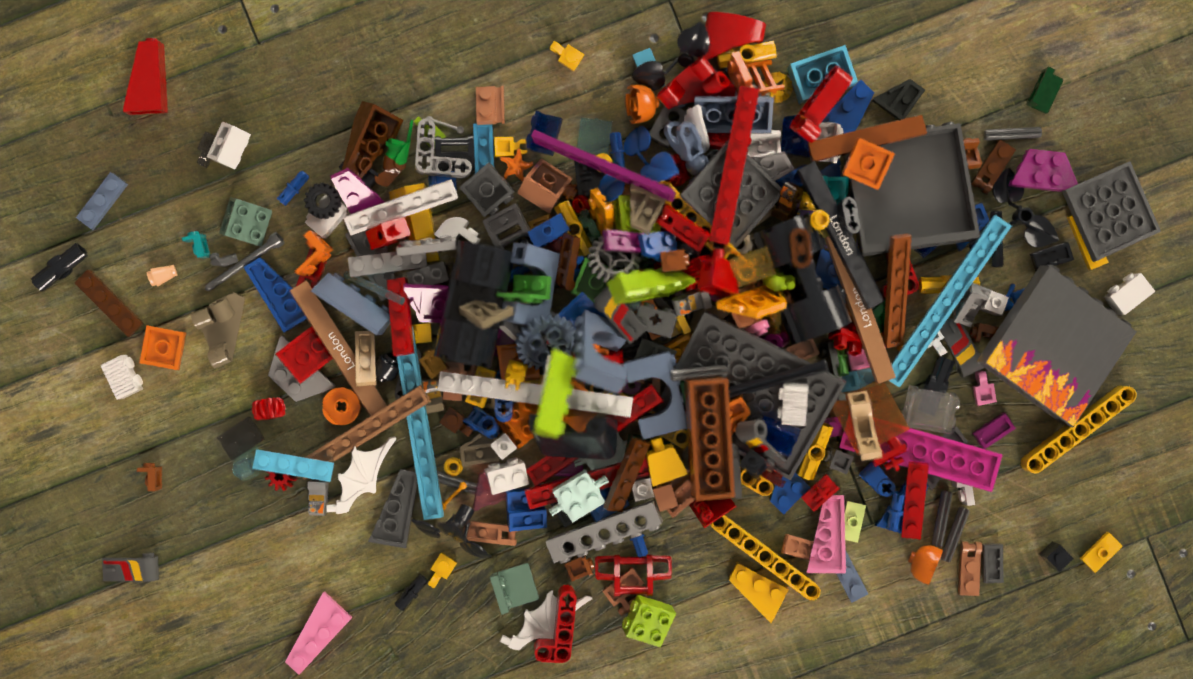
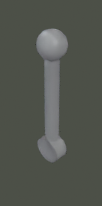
[426,116,464,134]

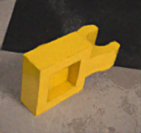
[550,41,584,72]
[428,552,457,588]

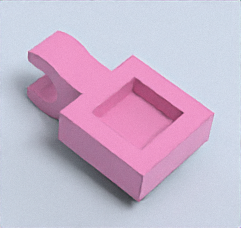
[973,370,997,406]

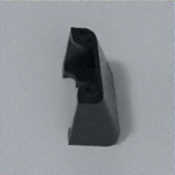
[529,414,618,459]

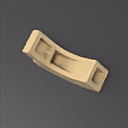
[847,390,882,461]

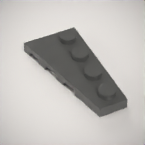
[345,229,395,302]
[368,469,418,548]

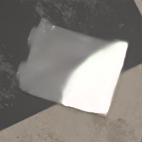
[901,385,960,434]

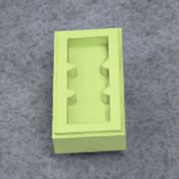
[844,500,866,543]

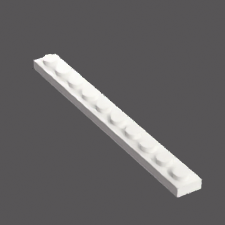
[438,371,633,417]

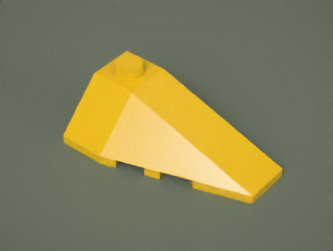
[389,183,440,263]

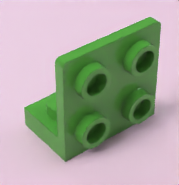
[497,275,551,303]

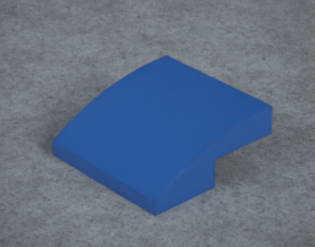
[506,488,547,532]

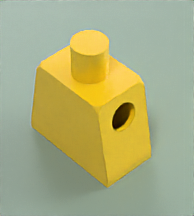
[646,436,688,486]

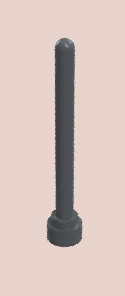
[205,232,285,291]

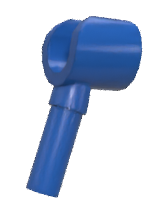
[1004,284,1016,311]

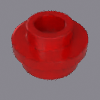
[572,195,590,214]

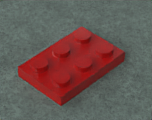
[275,326,333,384]

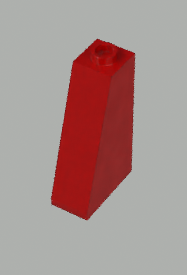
[123,38,168,115]

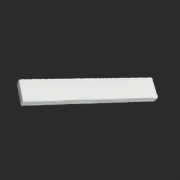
[343,179,458,236]

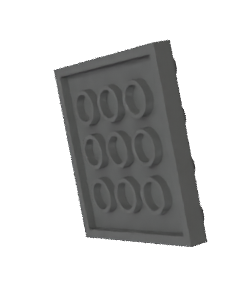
[679,139,781,249]
[1062,161,1161,262]

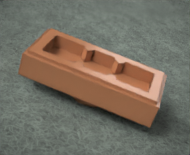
[667,478,695,518]
[781,534,814,561]

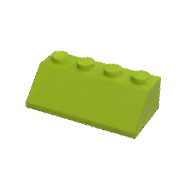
[534,349,575,439]

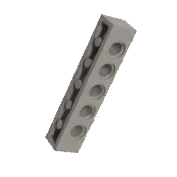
[545,499,663,564]

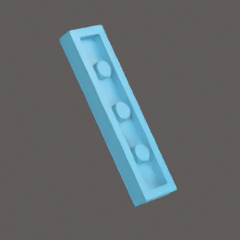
[252,449,334,482]

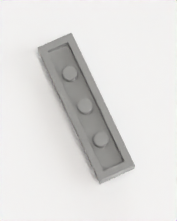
[348,252,428,277]

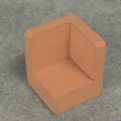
[652,482,678,512]

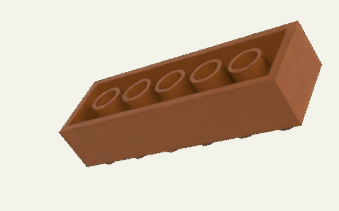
[684,377,735,501]

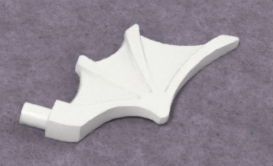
[326,436,396,514]
[500,590,592,650]

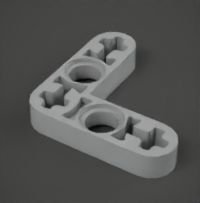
[415,118,472,178]

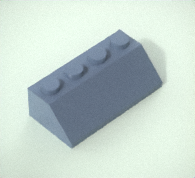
[694,96,774,133]
[311,272,390,335]

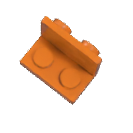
[295,230,333,276]
[495,402,540,450]

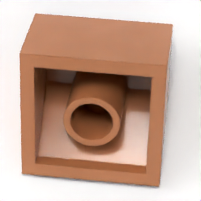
[517,158,573,214]

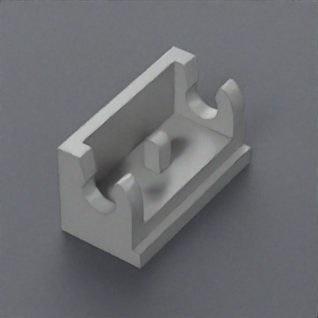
[953,283,991,327]

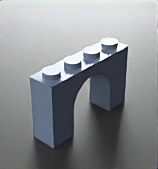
[501,243,560,327]
[573,310,627,394]
[623,350,687,439]

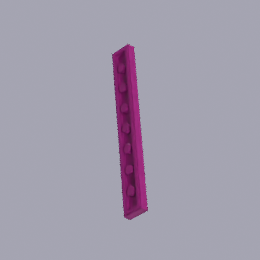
[531,130,676,202]

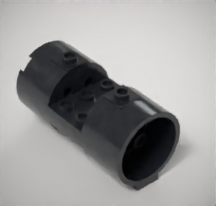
[750,213,852,345]
[434,241,513,368]

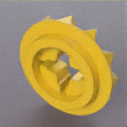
[763,72,793,103]

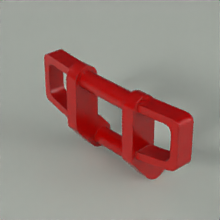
[595,555,672,596]

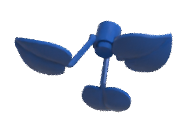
[598,126,679,203]

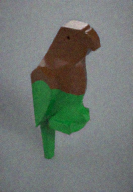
[374,120,414,187]

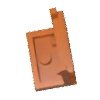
[727,51,785,96]

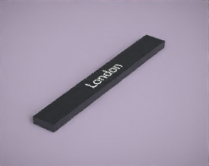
[797,161,885,310]

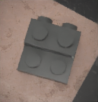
[460,162,515,217]

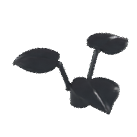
[632,21,710,91]
[969,168,1059,249]
[411,504,492,558]

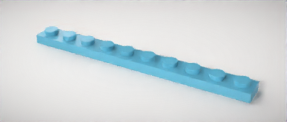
[889,215,1012,388]
[397,326,444,520]

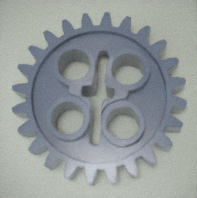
[515,313,576,371]

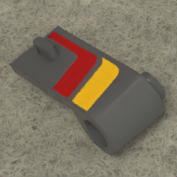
[594,286,648,344]
[940,318,984,378]
[736,419,787,467]
[102,552,159,582]

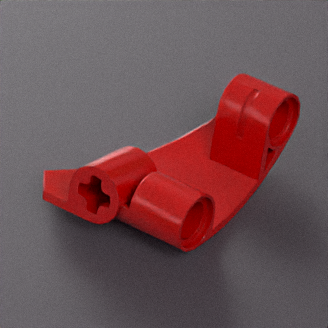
[698,12,766,61]
[657,56,736,110]

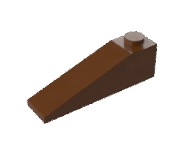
[342,101,403,179]

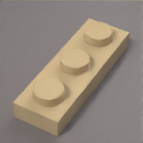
[355,331,376,386]

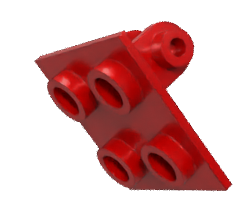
[689,498,736,528]

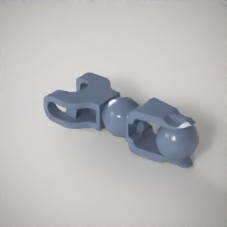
[664,121,709,183]

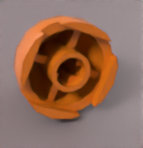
[625,84,659,124]
[908,545,943,585]

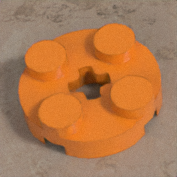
[322,387,362,425]

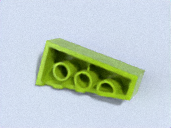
[607,267,696,305]

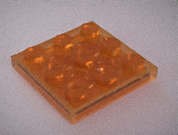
[832,381,910,456]

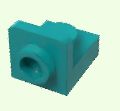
[182,231,210,259]

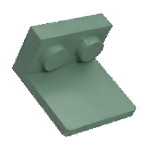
[219,197,272,246]
[490,563,539,615]

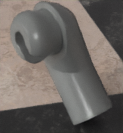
[209,253,238,267]

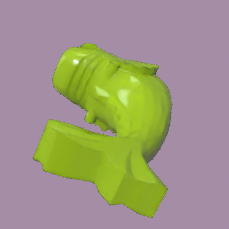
[754,268,795,292]

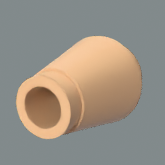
[147,265,178,286]

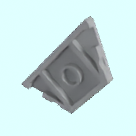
[268,336,336,402]

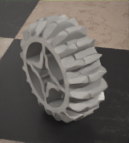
[588,236,641,283]

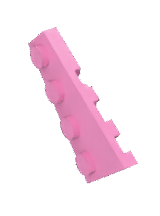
[807,495,846,574]
[285,591,352,675]

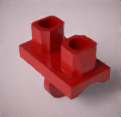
[828,323,862,356]
[872,437,907,472]
[801,474,840,512]

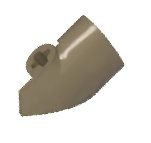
[191,292,245,369]

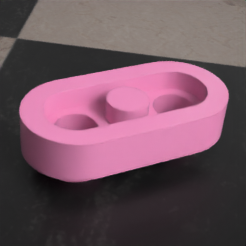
[744,319,770,337]

